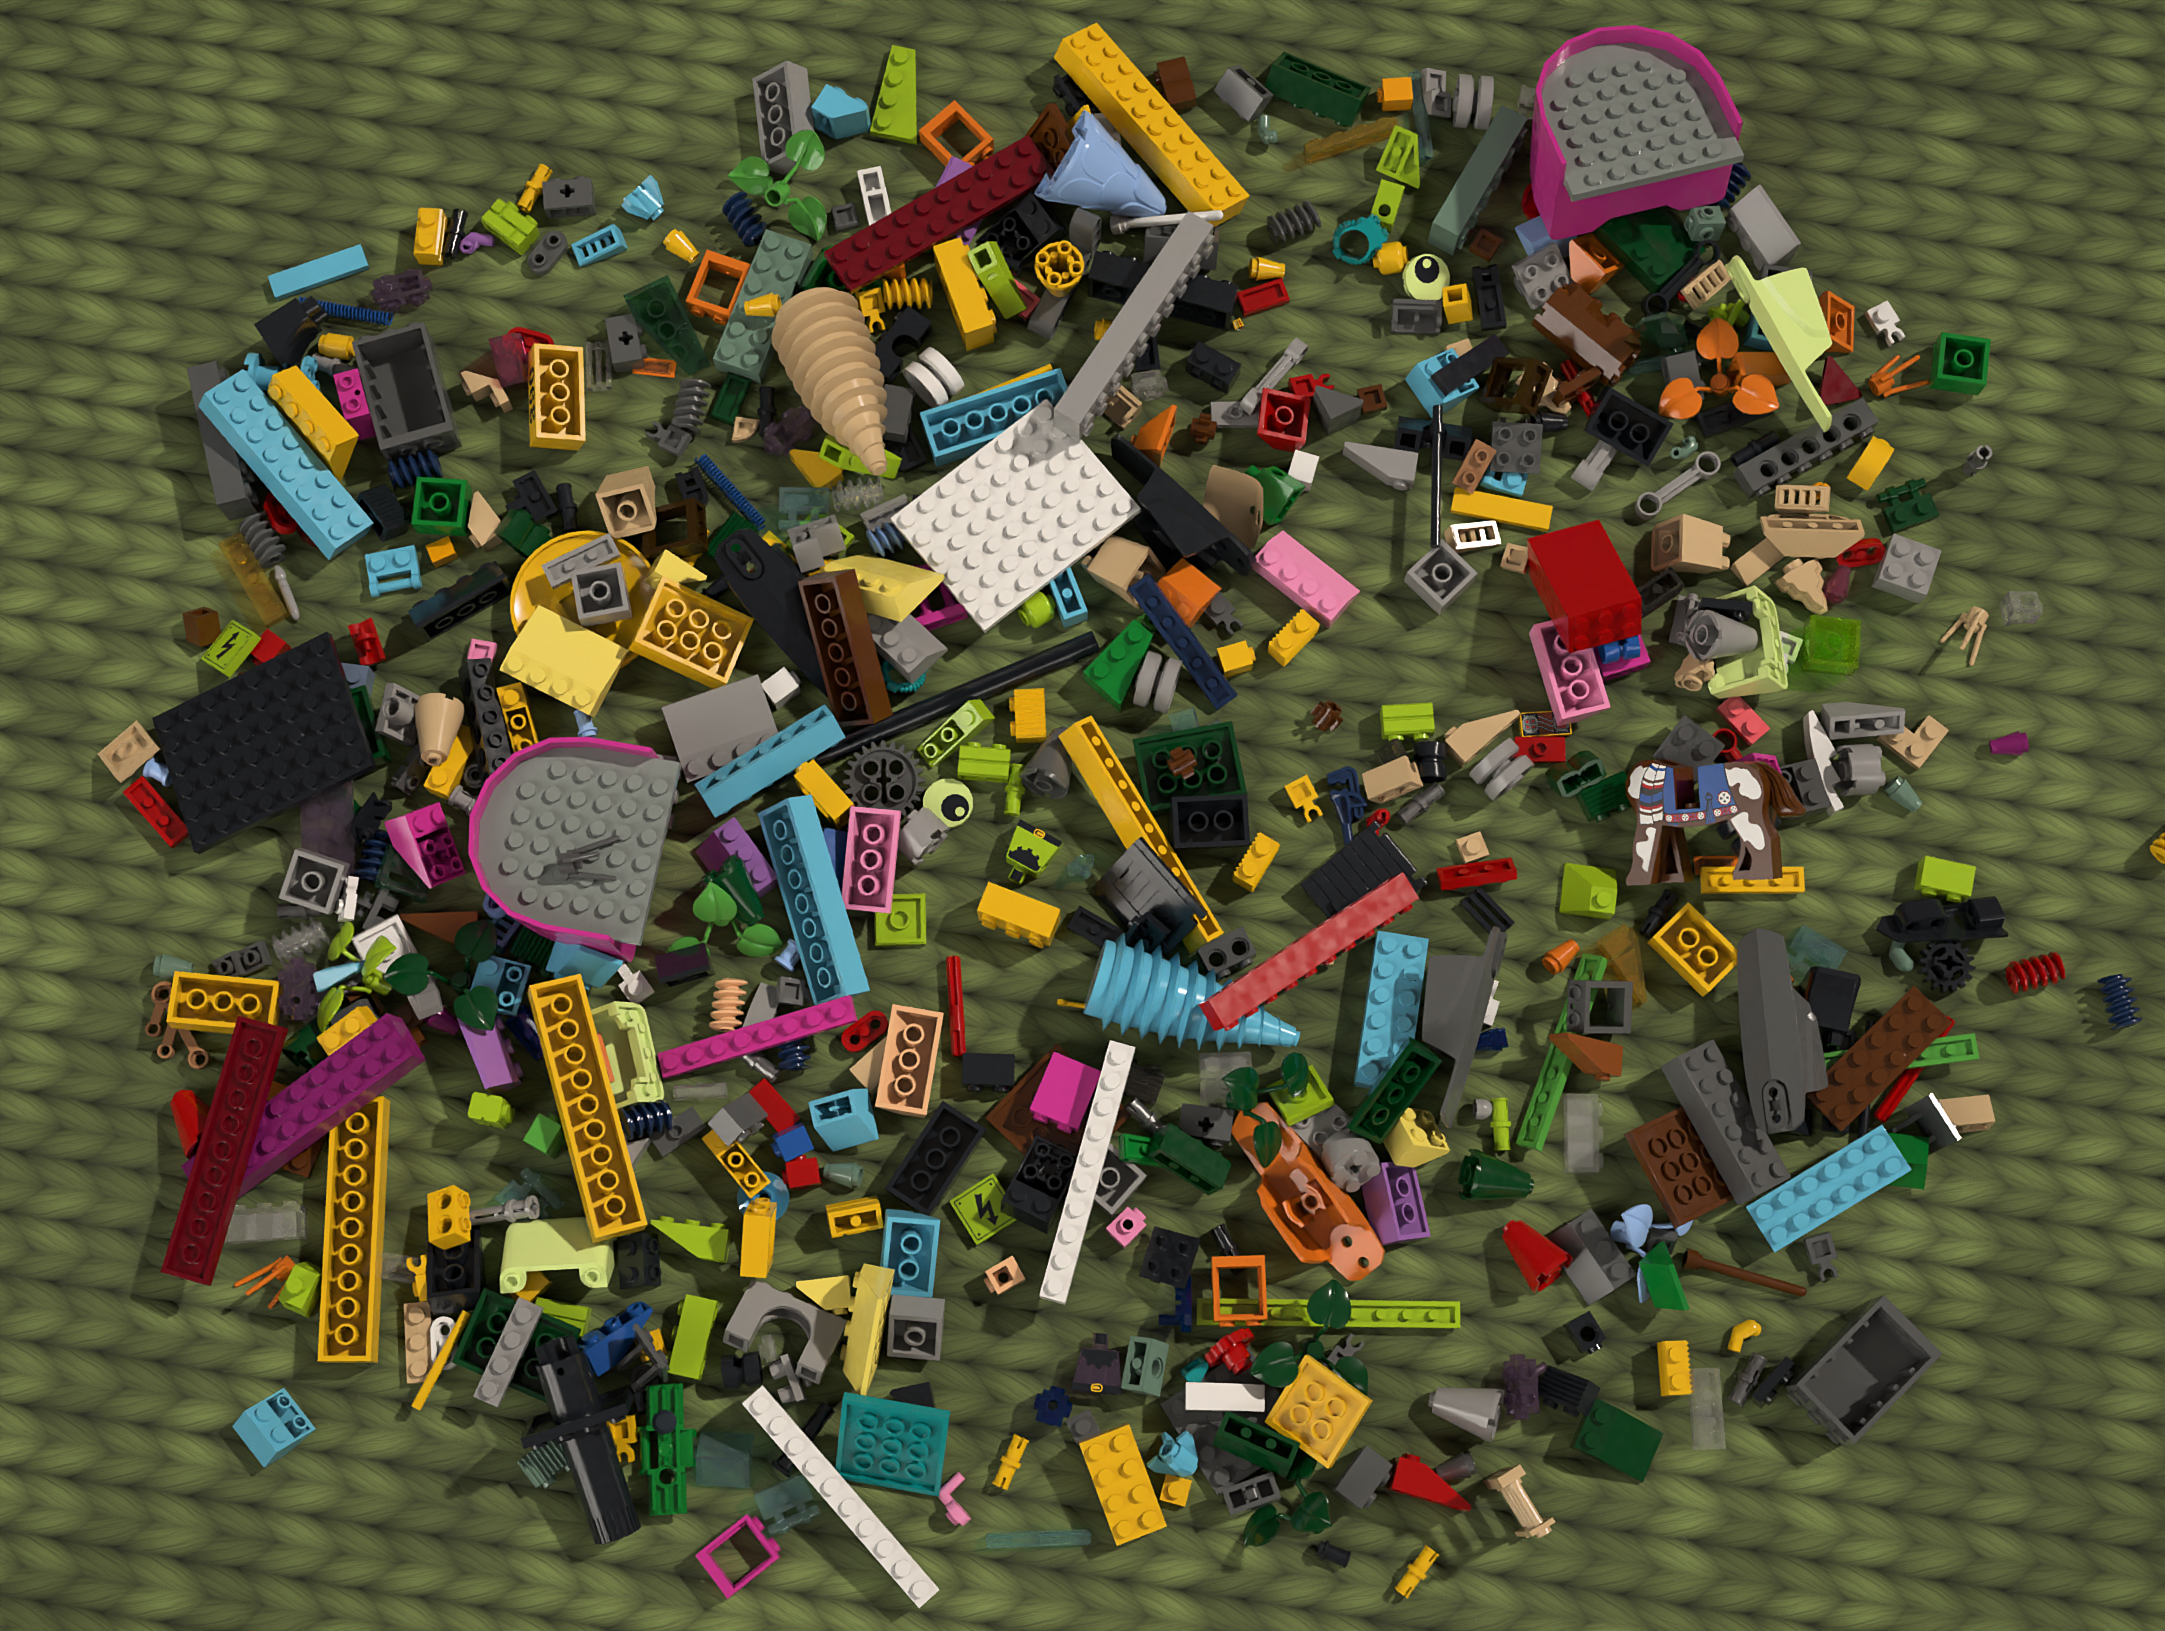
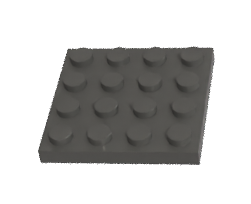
[1160,1347,1280,1496]

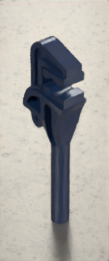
[1326,766,1368,846]

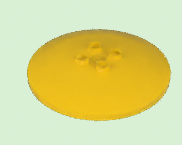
[510,531,655,668]

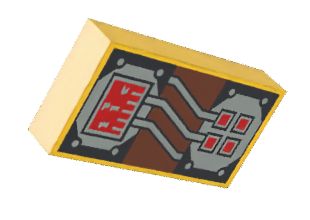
[1518,711,1572,737]

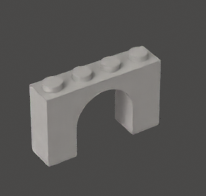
[723,1279,847,1385]

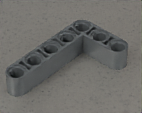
[1028,207,1101,340]

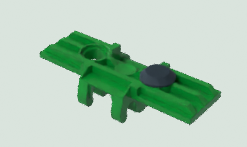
[637,1383,697,1516]

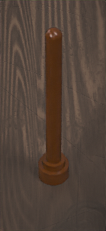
[1682,1248,1807,1297]

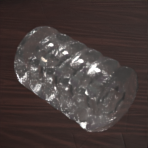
[831,476,884,512]
[272,917,331,966]

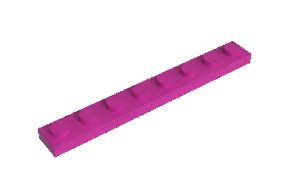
[657,995,858,1079]

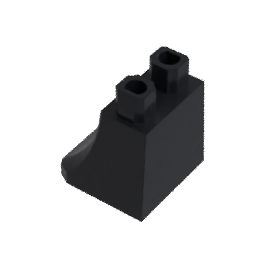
[254,296,330,369]
[1799,966,1861,1051]

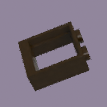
[1479,357,1552,415]
[640,497,709,564]

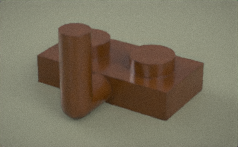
[1552,366,1602,408]

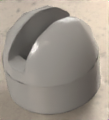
[1473,1099,1493,1120]

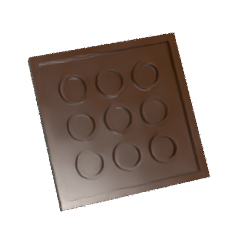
[985,1043,1131,1156]
[1624,1107,1734,1229]

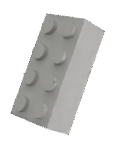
[752,61,815,175]

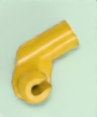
[1727,1320,1761,1353]

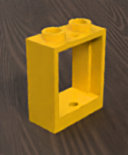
[794,759,855,830]
[740,1198,777,1278]

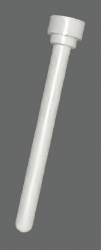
[1110,210,1223,235]

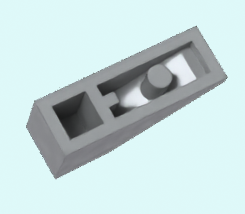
[1342,441,1418,490]
[1821,702,1905,740]

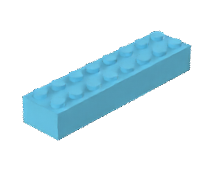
[198,369,373,560]
[758,795,870,1005]

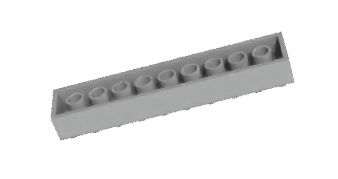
[1054,211,1215,441]

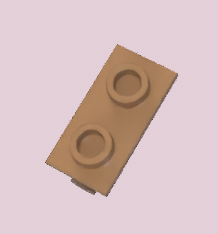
[1451,439,1497,494]

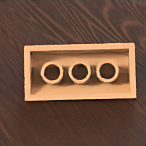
[875,1004,944,1118]

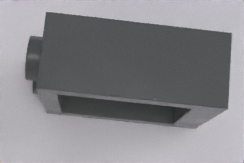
[1567,980,1633,1033]

